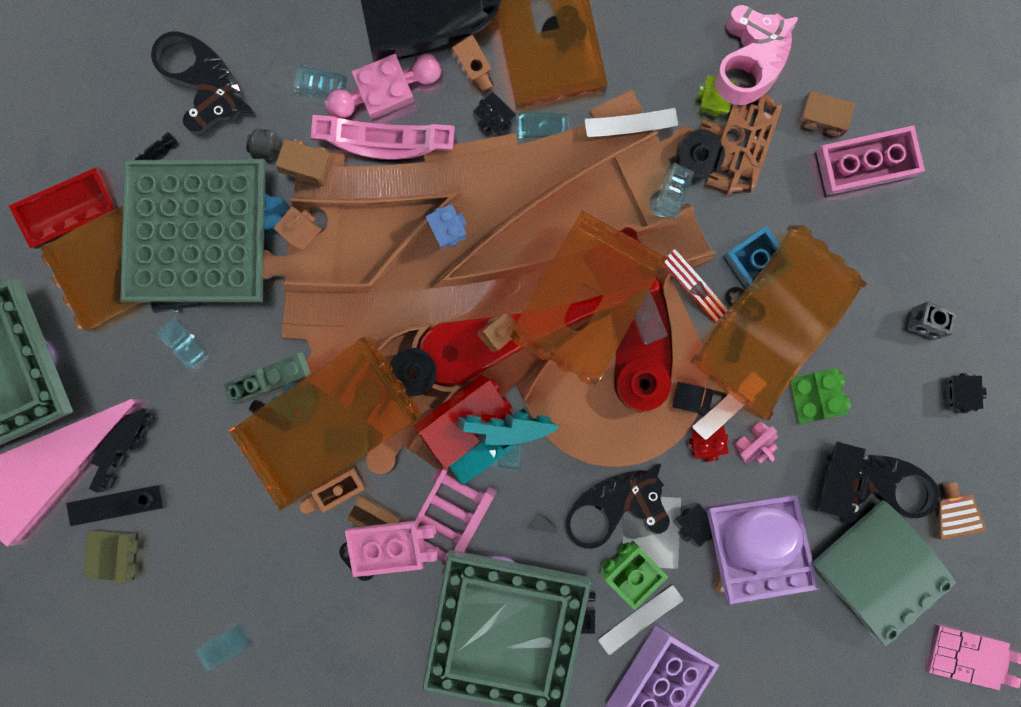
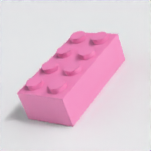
[816,125,925,196]

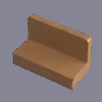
[347,495,401,527]

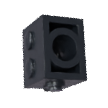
[473,91,516,137]
[908,302,957,340]
[948,373,987,413]
[673,503,712,547]

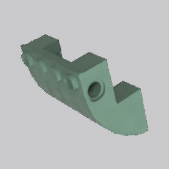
[812,500,956,646]

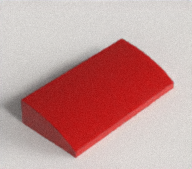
[9,167,117,249]

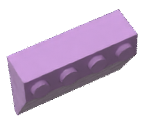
[605,626,719,707]

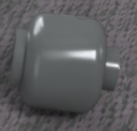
[246,129,282,160]

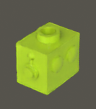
[697,75,735,118]

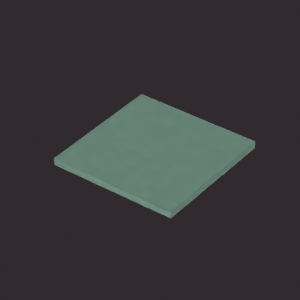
[120,159,266,302]

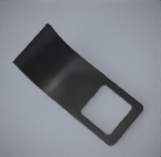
[673,382,728,415]

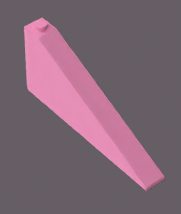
[0,399,141,547]

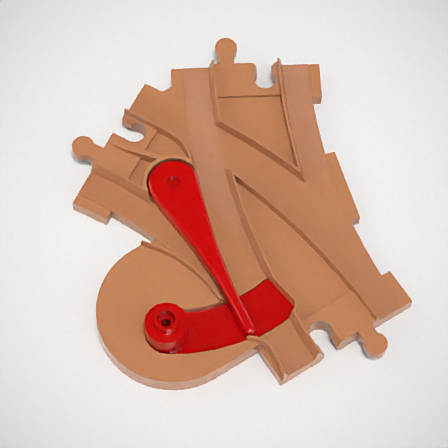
[263,89,716,479]

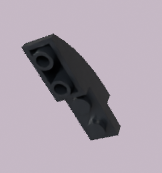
[89,408,153,493]

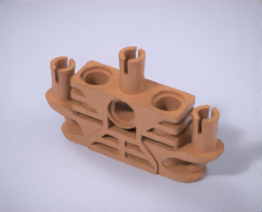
[699,83,782,196]

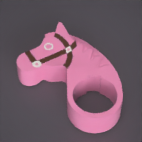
[715,5,798,105]

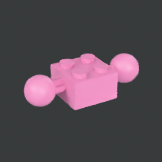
[325,54,442,121]

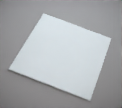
[623,497,681,569]

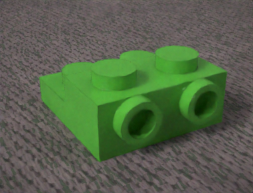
[788,368,851,424]
[599,540,668,610]

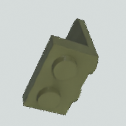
[84,531,137,584]

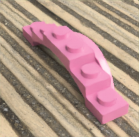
[311,115,455,160]

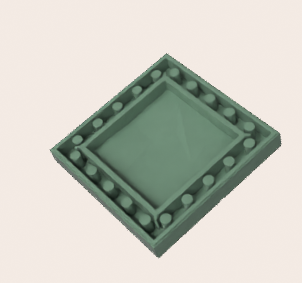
[0,279,73,445]
[422,550,591,707]

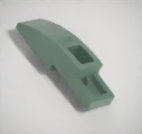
[223,352,311,406]

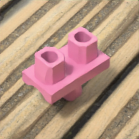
[735,421,778,465]

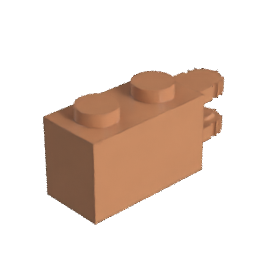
[299,465,365,514]

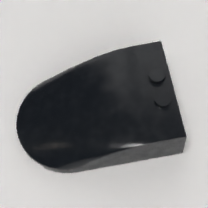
[361,0,501,62]

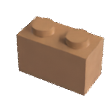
[798,91,856,137]
[275,139,333,186]

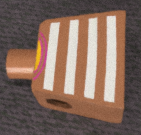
[450,35,494,92]
[933,482,986,540]

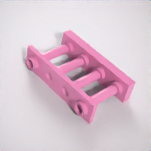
[416,467,497,574]

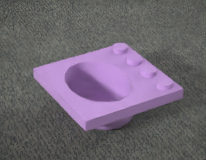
[707,496,819,605]

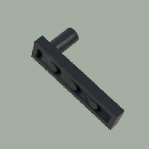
[66,485,166,526]

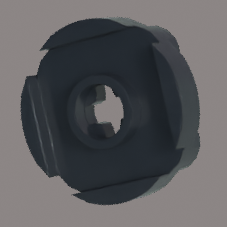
[677,129,725,178]
[388,348,437,397]

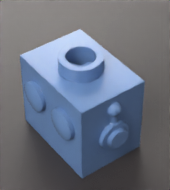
[426,204,467,250]

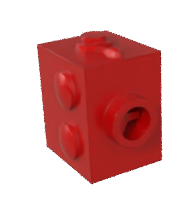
[688,426,729,462]

